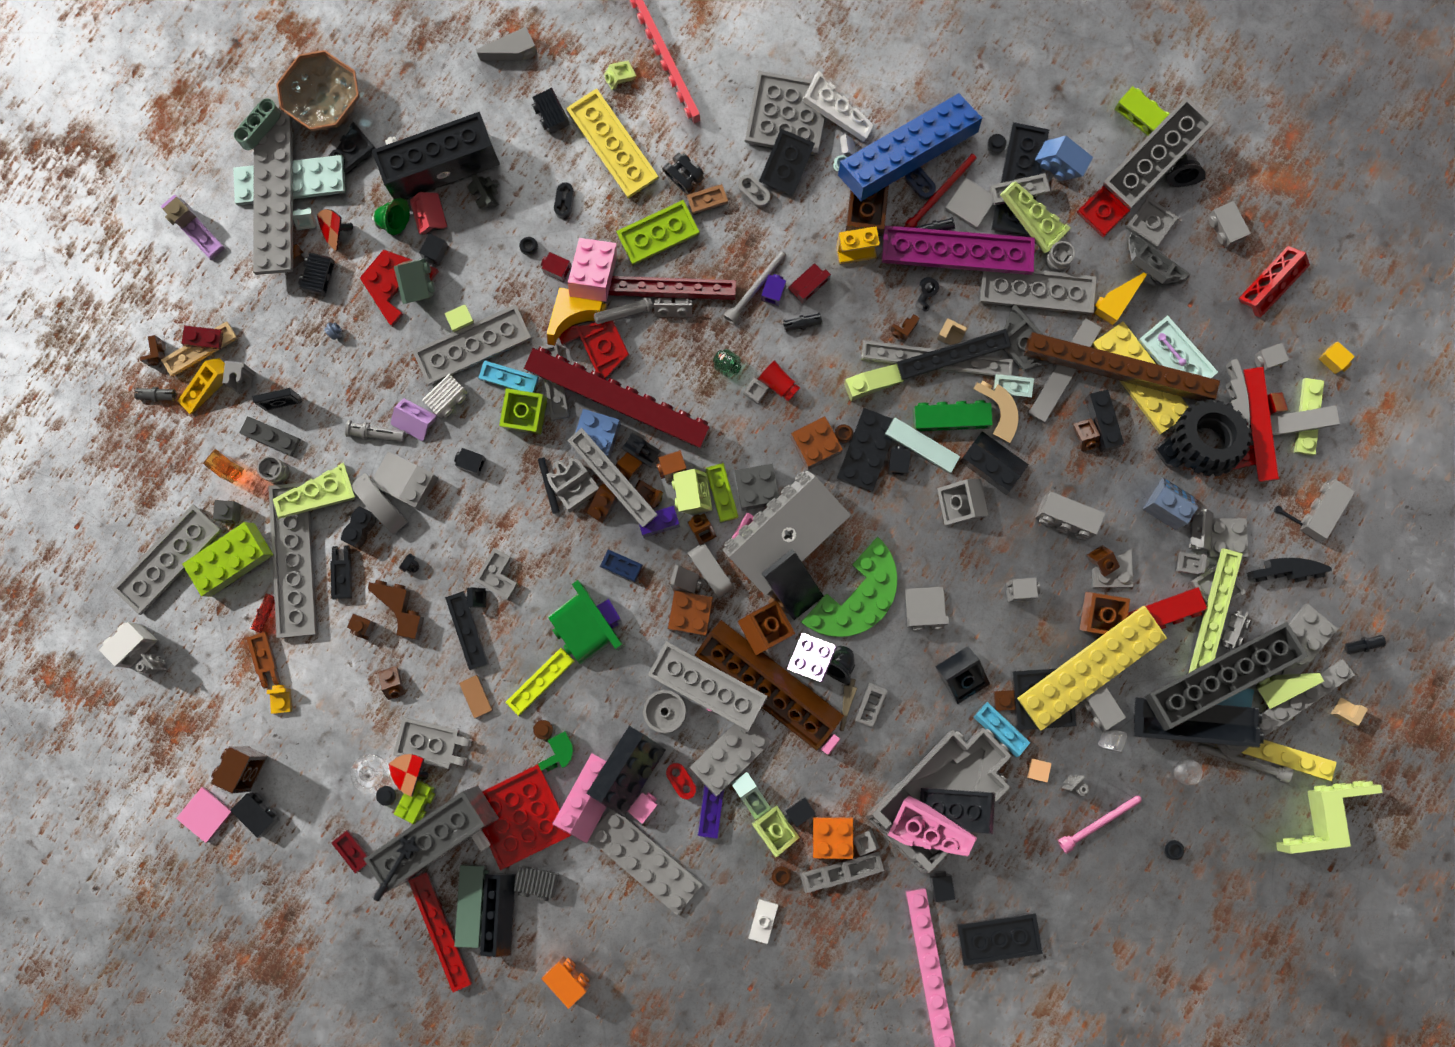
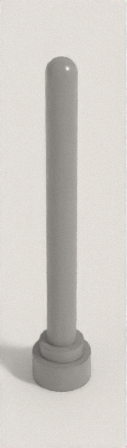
[723,251,786,325]
[1198,744,1293,784]

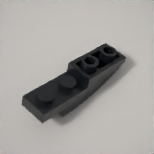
[1247,558,1332,583]

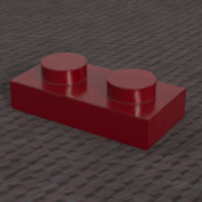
[181,325,224,350]
[331,830,368,874]

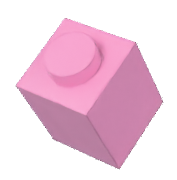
[628,792,658,824]

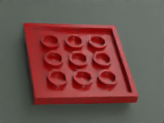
[482,764,572,870]

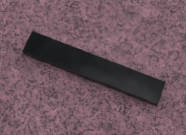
[896,329,1012,380]

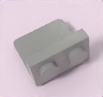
[905,587,949,630]

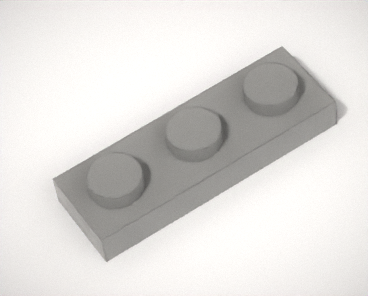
[990,173,1050,205]

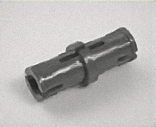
[134,387,176,402]

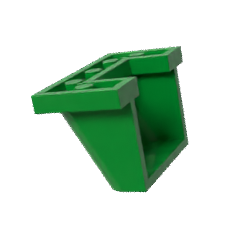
[548,580,625,665]

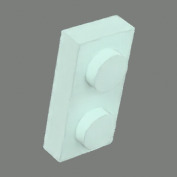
[993,374,1034,397]

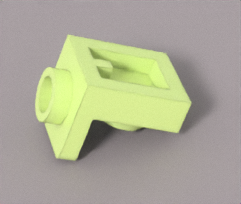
[604,60,636,90]

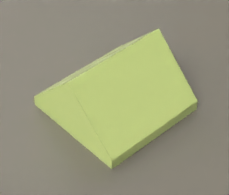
[752,805,800,857]

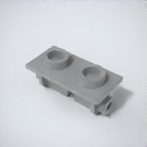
[654,298,692,318]
[1221,610,1252,649]
[136,653,168,675]
[1062,775,1089,796]

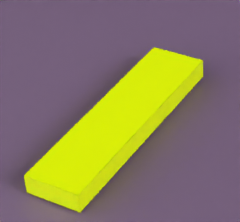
[505,648,575,716]

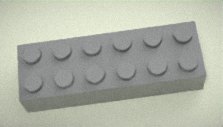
[1103,97,1215,210]

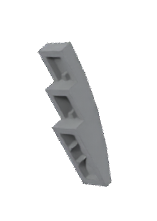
[1225,358,1250,428]
[800,852,884,893]

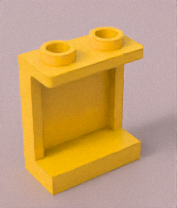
[836,226,880,264]

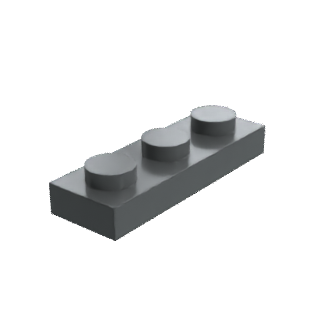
[239,416,301,456]

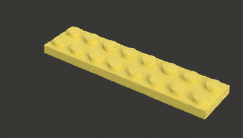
[1017,606,1167,731]

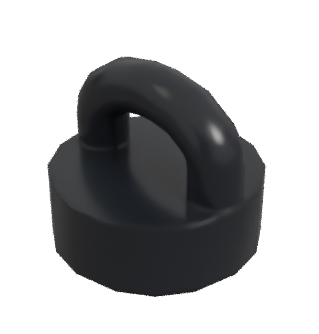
[399,553,420,573]

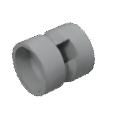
[1046,241,1075,272]
[257,455,289,484]

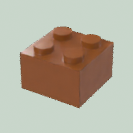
[790,416,843,470]
[668,590,713,637]
[1079,592,1130,634]
[737,600,796,655]

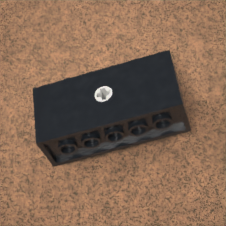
[372,111,500,199]

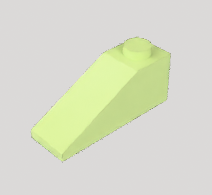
[844,364,904,401]
[1256,673,1324,709]

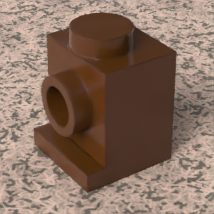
[688,513,717,545]
[347,614,376,640]

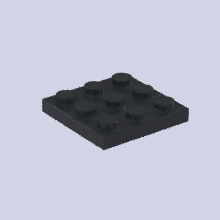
[1012,668,1077,730]

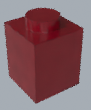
[541,252,572,283]

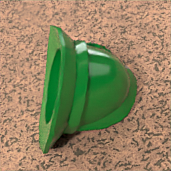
[372,198,410,236]

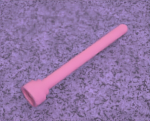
[1058,796,1142,854]

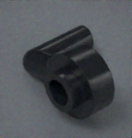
[916,277,939,312]

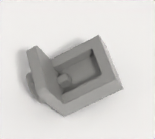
[1176,552,1209,575]

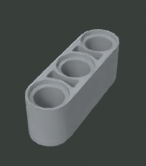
[688,543,734,599]

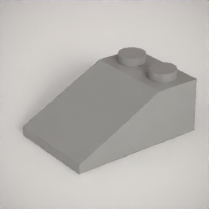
[372,451,438,511]

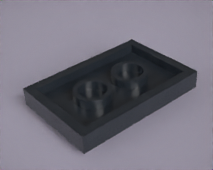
[759,129,815,196]

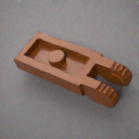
[247,632,280,689]

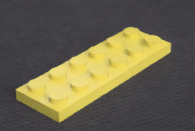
[566,88,659,199]
[1092,321,1188,434]

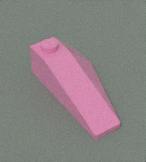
[888,796,977,856]

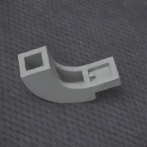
[351,473,407,535]

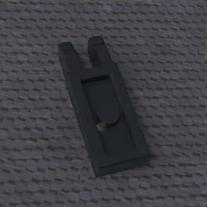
[330,545,352,600]

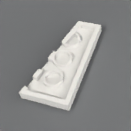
[802,71,873,142]

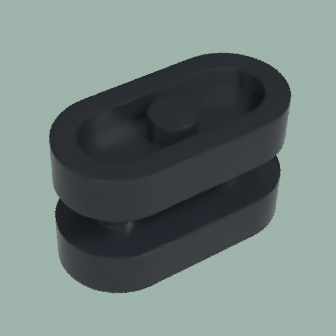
[662,152,704,194]

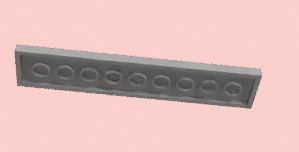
[253,95,293,275]

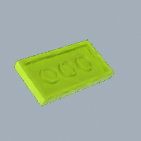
[616,200,700,266]

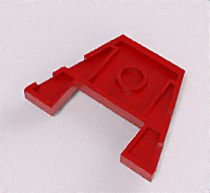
[360,249,439,327]
[559,320,630,379]

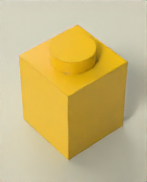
[1319,341,1355,374]

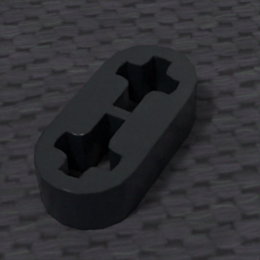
[554,182,574,219]

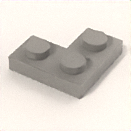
[474,548,518,600]

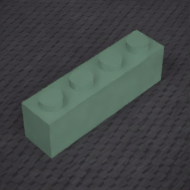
[454,864,490,948]

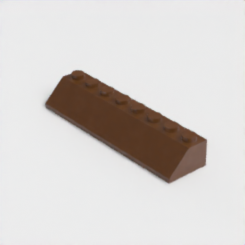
[695,620,844,751]

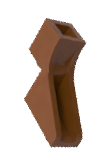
[587,452,643,523]
[368,580,424,640]

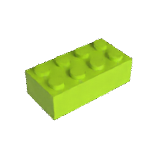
[182,522,273,597]

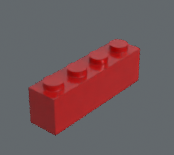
[1128,587,1207,630]

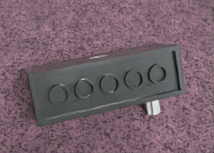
[364,786,499,893]

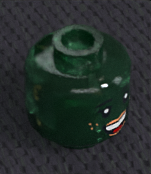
[713,349,742,377]

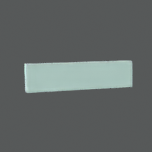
[885,418,960,473]

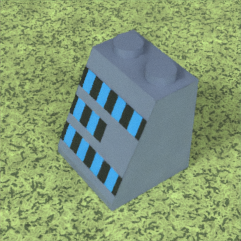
[1142,478,1198,530]

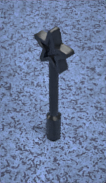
[372,836,420,902]

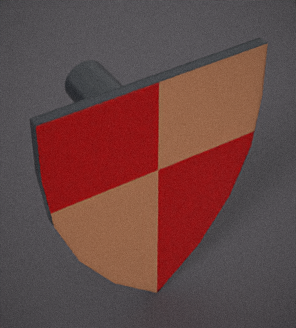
[317,209,353,251]
[388,754,428,797]

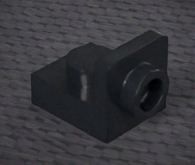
[1153,437,1184,468]

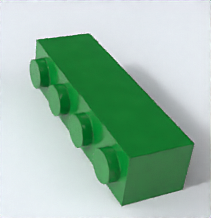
[913,400,993,432]

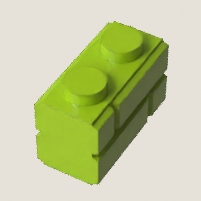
[394,779,436,824]

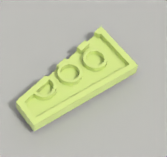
[1000,182,1071,253]
[273,462,355,519]

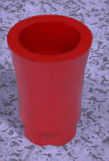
[757,360,800,401]

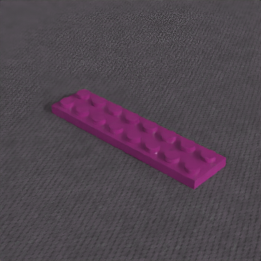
[882,226,1035,275]

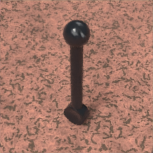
[1274,506,1303,526]

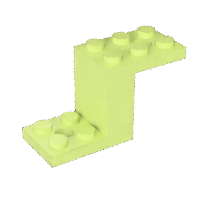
[1276,780,1382,854]

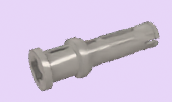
[345,420,405,443]

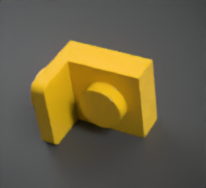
[266,685,292,714]

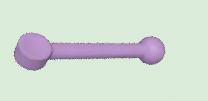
[1158,333,1186,366]

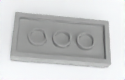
[1274,603,1338,675]
[689,723,772,797]

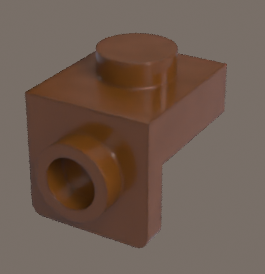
[140,335,166,366]
[634,480,663,509]
[378,666,406,700]

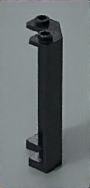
[1134,697,1264,748]

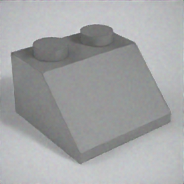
[937,479,989,526]

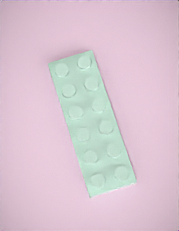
[233,155,346,206]

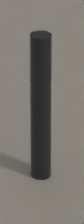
[537,457,560,514]

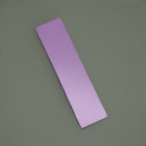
[160,194,225,260]

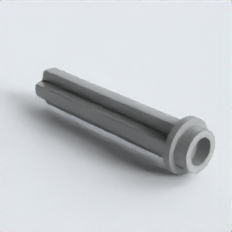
[594,297,653,324]

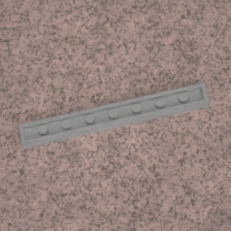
[861,340,1014,377]

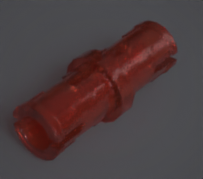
[250,593,275,633]

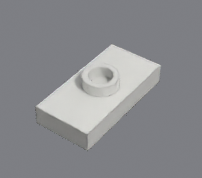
[748,899,778,944]

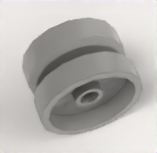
[643,690,687,733]

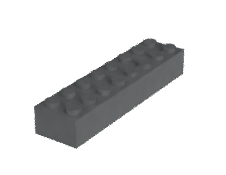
[1144,622,1308,731]

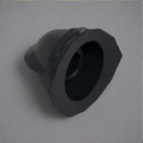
[1167,153,1206,187]
[826,646,855,685]

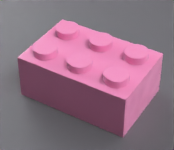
[568,238,617,302]

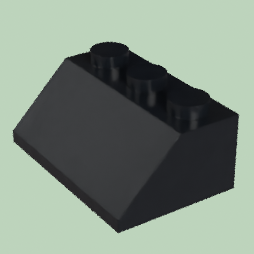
[960,431,1029,495]

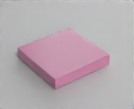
[176,787,232,843]

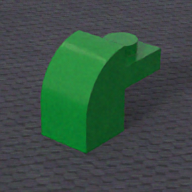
[538,731,575,772]

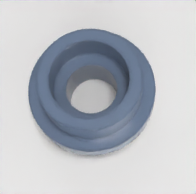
[324,322,342,340]

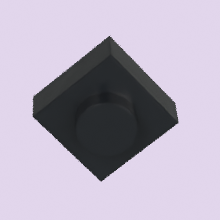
[467,587,486,608]

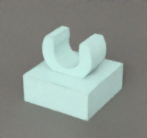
[293,207,316,230]

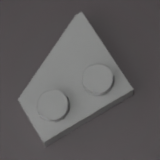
[1092,550,1133,588]

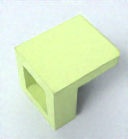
[445,305,475,332]

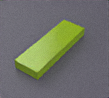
[705,463,739,523]

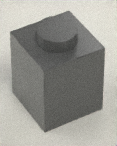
[213,500,241,523]

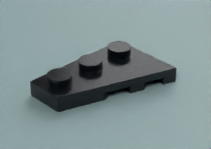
[329,122,376,174]

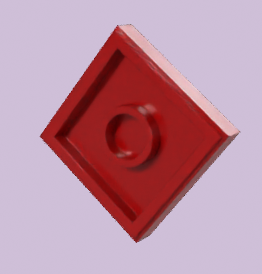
[1076,185,1130,238]

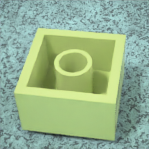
[672,469,713,515]

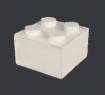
[99,622,158,668]

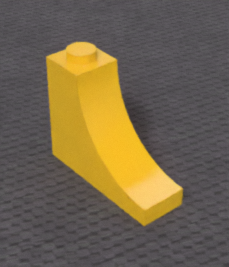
[547,288,607,346]

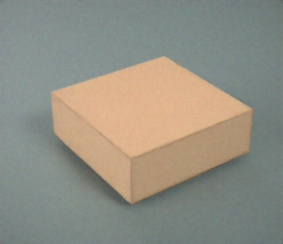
[1027,759,1052,783]

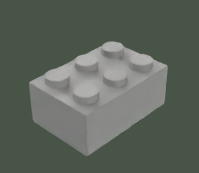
[1035,491,1105,541]

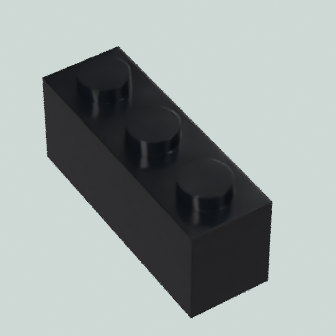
[1085,389,1124,453]

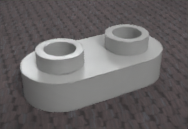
[738,175,770,208]

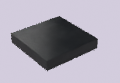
[252,388,302,411]

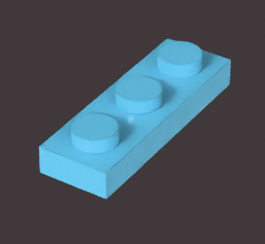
[478,360,539,393]
[974,702,1030,758]

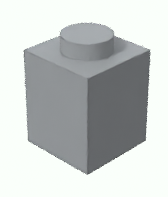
[1255,343,1289,371]

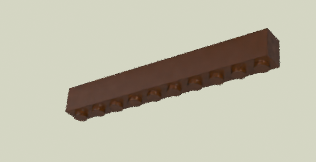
[1024,332,1220,402]

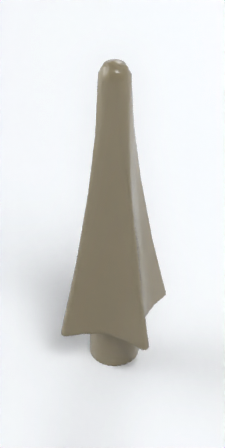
[840,678,858,731]

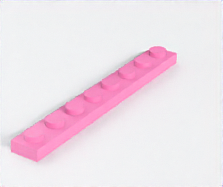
[905,888,956,1047]

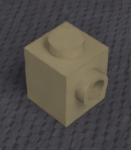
[163,196,196,229]

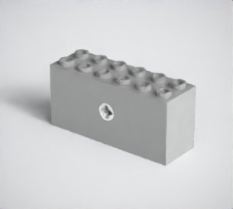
[722,471,851,596]

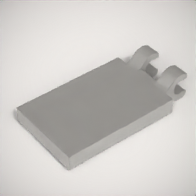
[393,717,473,769]

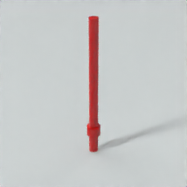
[904,154,977,228]

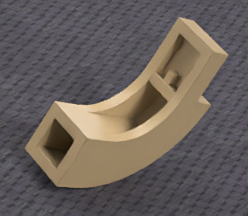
[973,380,1018,443]

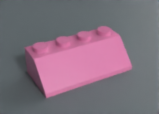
[552,754,607,844]

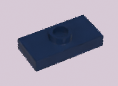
[600,549,643,582]

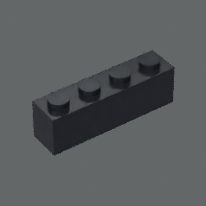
[480,873,516,957]

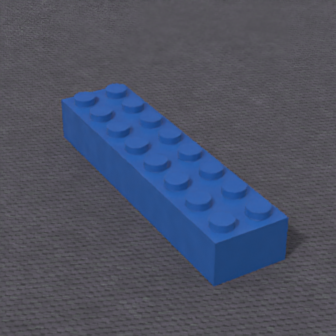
[838,93,982,201]

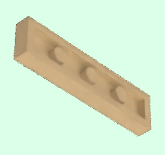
[161,321,238,377]

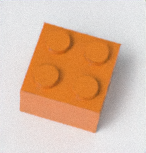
[813,817,853,859]
[541,956,590,1009]

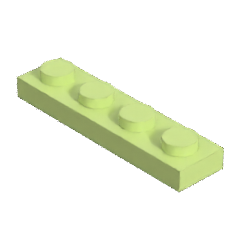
[1294,378,1324,456]

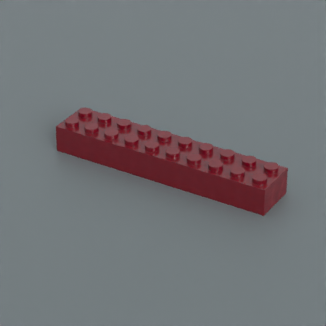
[523,346,711,449]

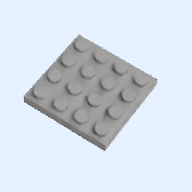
[745,71,825,156]

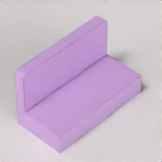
[390,398,437,441]

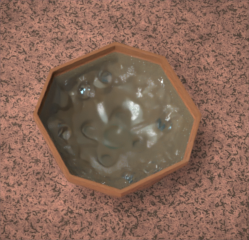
[276,50,359,131]

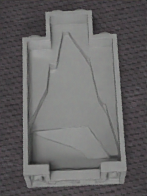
[865,728,1011,873]

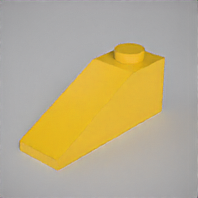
[1094,273,1147,325]
[178,358,225,414]

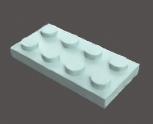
[1138,315,1218,378]

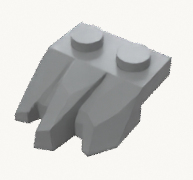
[546,458,599,513]

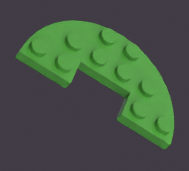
[801,536,897,637]

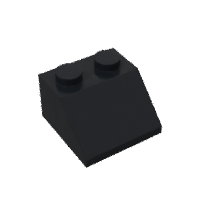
[935,646,990,704]

